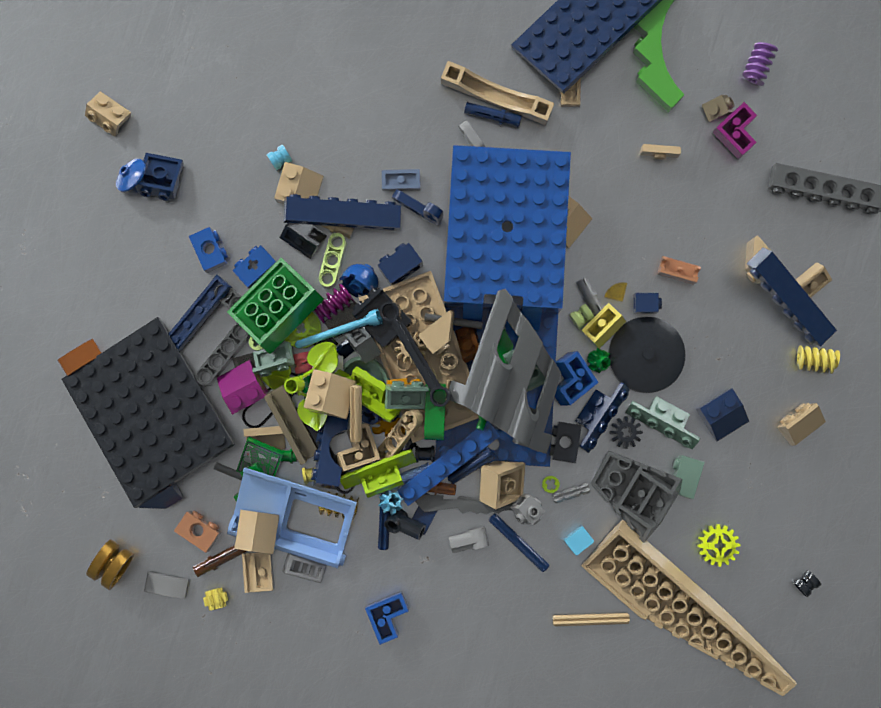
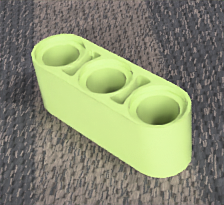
[319,233,347,289]

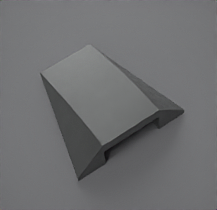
[591,451,683,543]

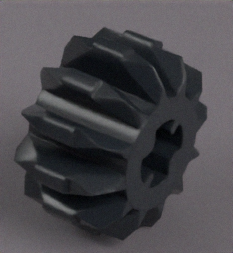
[609,416,643,449]

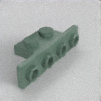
[625,396,700,449]

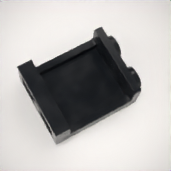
[352,287,413,349]

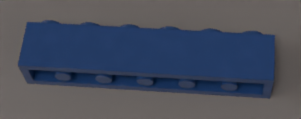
[283,194,401,231]
[747,247,837,346]

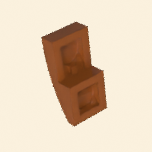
[57,338,101,376]

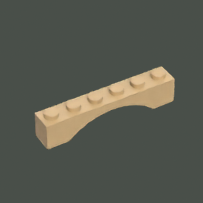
[441,61,554,126]

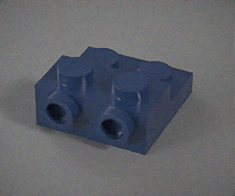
[136,153,183,201]

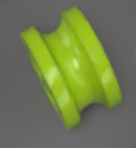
[542,476,560,493]

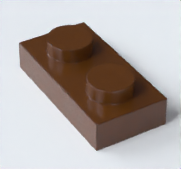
[455,327,480,363]

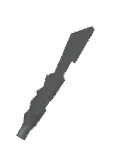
[415,495,513,515]

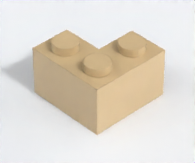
[335,423,380,474]

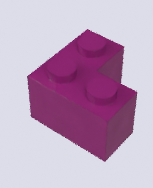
[712,102,757,160]

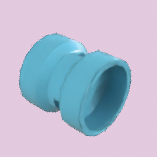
[266,144,292,171]

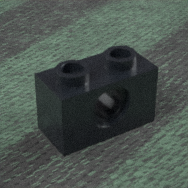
[549,422,582,463]

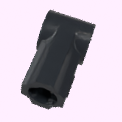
[384,509,426,540]

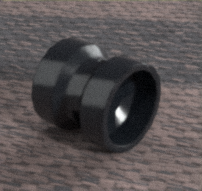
[794,570,822,597]

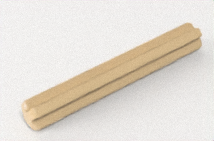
[553,613,630,626]

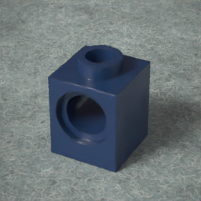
[633,293,662,314]

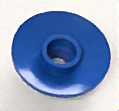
[116,159,146,192]

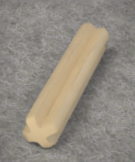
[350,385,362,443]

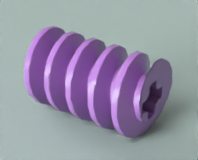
[742,42,778,86]

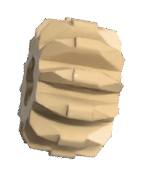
[394,331,427,364]

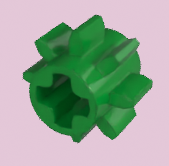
[587,348,611,373]

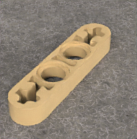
[377,409,423,461]

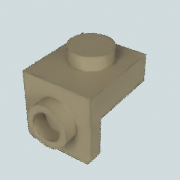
[702,95,735,122]

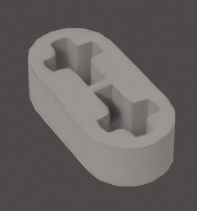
[458,120,485,147]

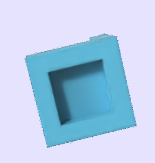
[563,526,594,556]

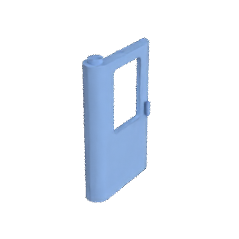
[227,467,357,569]

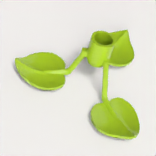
[259,342,338,431]

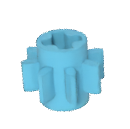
[378,490,403,515]

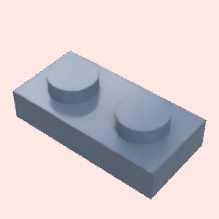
[382,169,420,190]

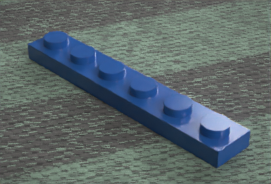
[397,421,501,506]

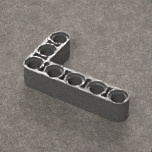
[195,284,250,386]

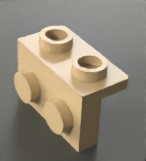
[85,91,131,136]

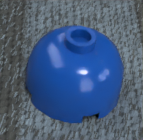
[339,264,379,297]

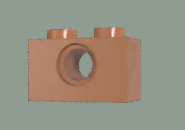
[174,510,222,553]

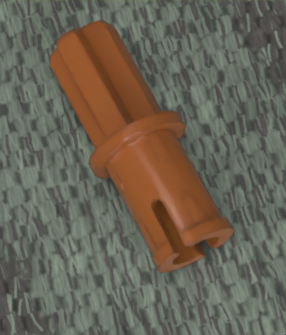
[428,482,456,496]

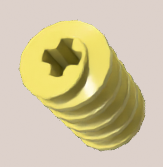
[797,345,840,374]

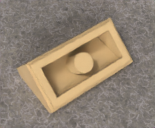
[796,263,832,298]

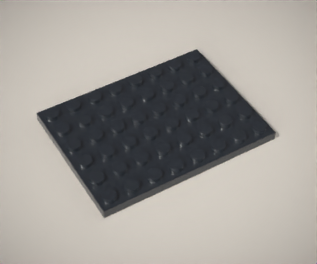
[61,317,235,508]

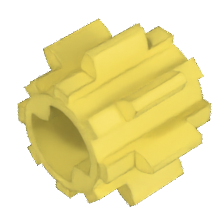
[203,587,228,611]

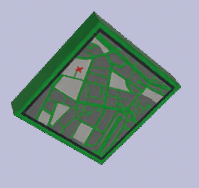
[236,437,285,477]

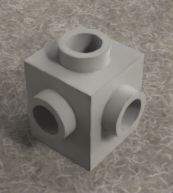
[510,494,545,525]

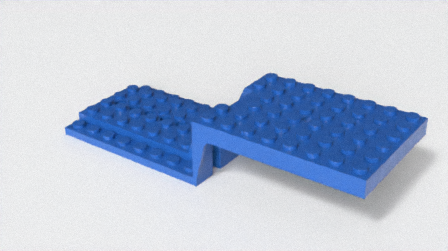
[435,145,571,467]

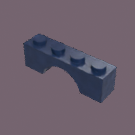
[311,413,349,490]

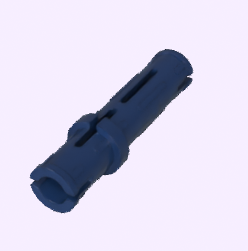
[464,102,522,127]

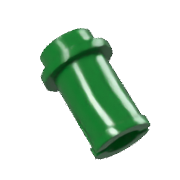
[281,448,297,464]

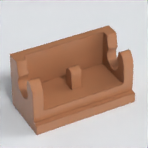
[657,256,701,285]

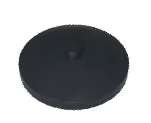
[608,317,686,393]

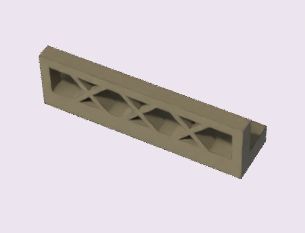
[264,385,318,465]

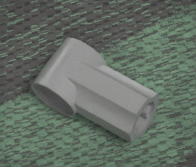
[449,527,489,553]

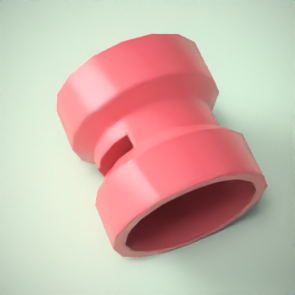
[293,351,312,375]

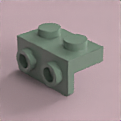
[252,342,295,377]
[385,381,429,409]

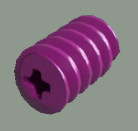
[314,284,355,324]

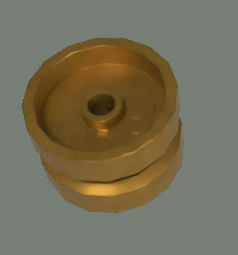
[86,539,134,590]

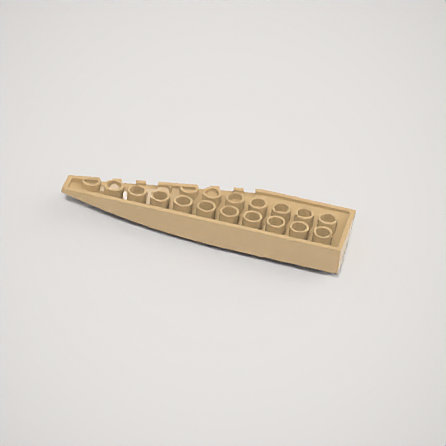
[582,520,797,696]

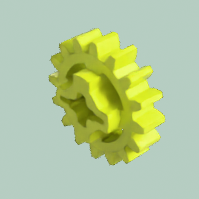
[697,524,740,567]

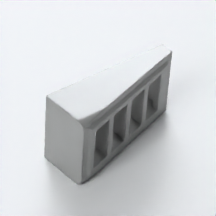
[282,553,327,583]

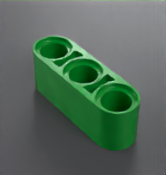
[424,383,446,440]

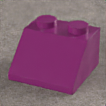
[217,360,268,415]

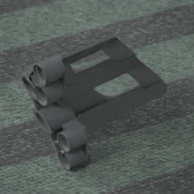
[445,289,561,454]

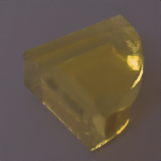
[604,282,627,302]

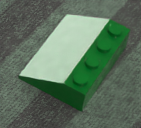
[227,258,324,354]

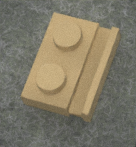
[242,552,274,593]

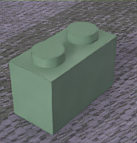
[673,455,705,499]

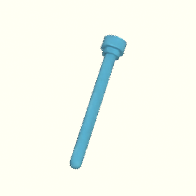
[295,309,383,348]

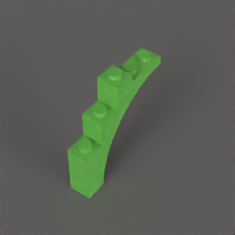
[633,0,684,113]

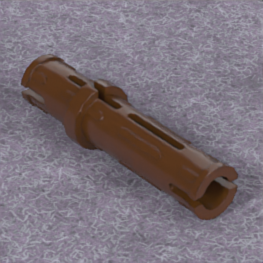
[192,545,247,577]

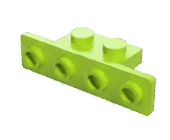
[334,366,401,422]
[340,449,416,498]

